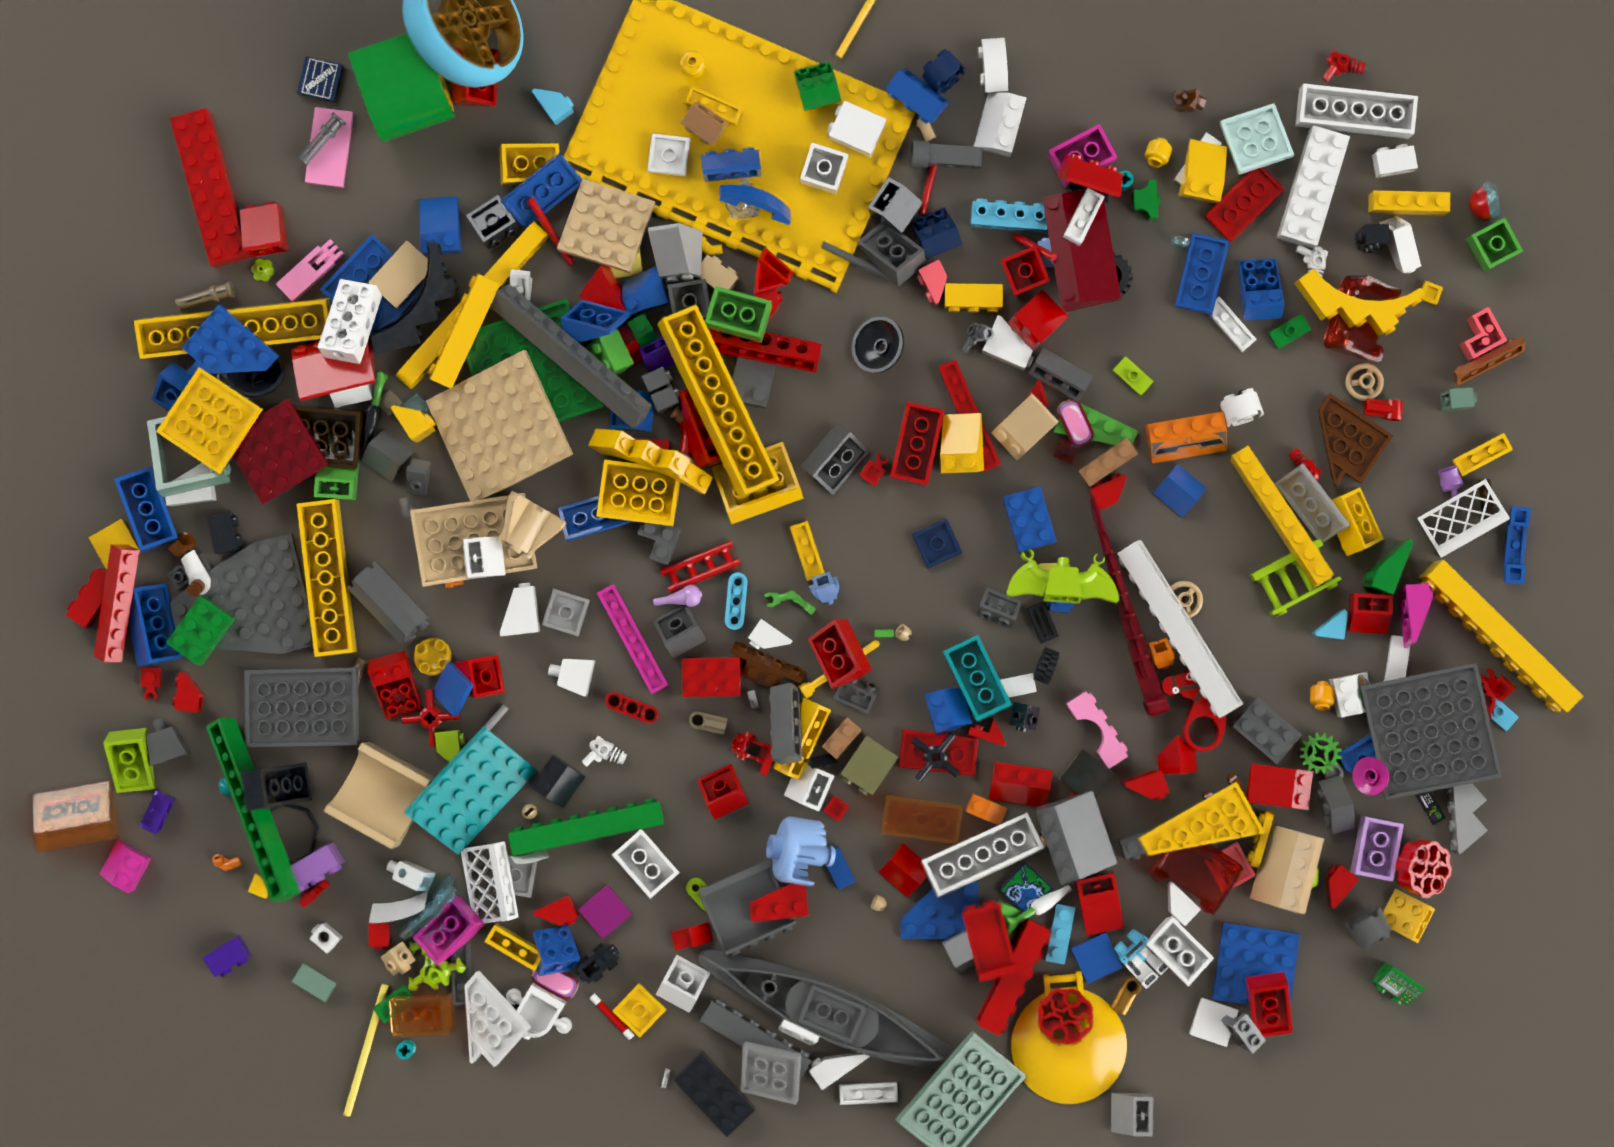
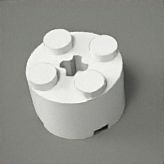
[1220,388,1264,427]

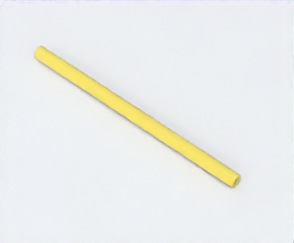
[343,984,389,1117]

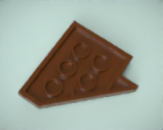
[1318,393,1393,487]

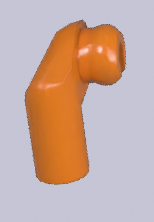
[212,854,242,871]

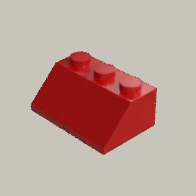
[452,46,498,107]
[1057,153,1123,198]
[808,619,872,689]
[988,761,1053,807]

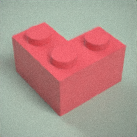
[1459,307,1507,361]

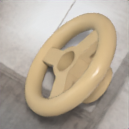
[1346,363,1384,401]
[1170,581,1203,618]

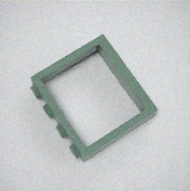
[147,417,231,498]

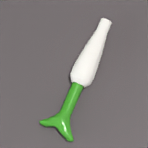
[1005,885,1072,937]

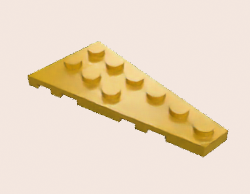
[1138,782,1265,856]

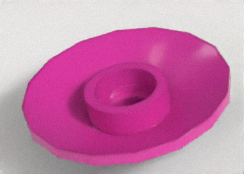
[1352,757,1389,795]

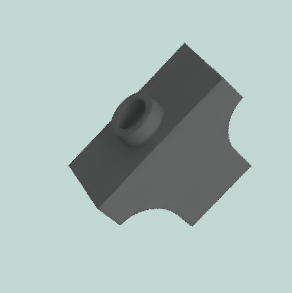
[406,458,431,497]

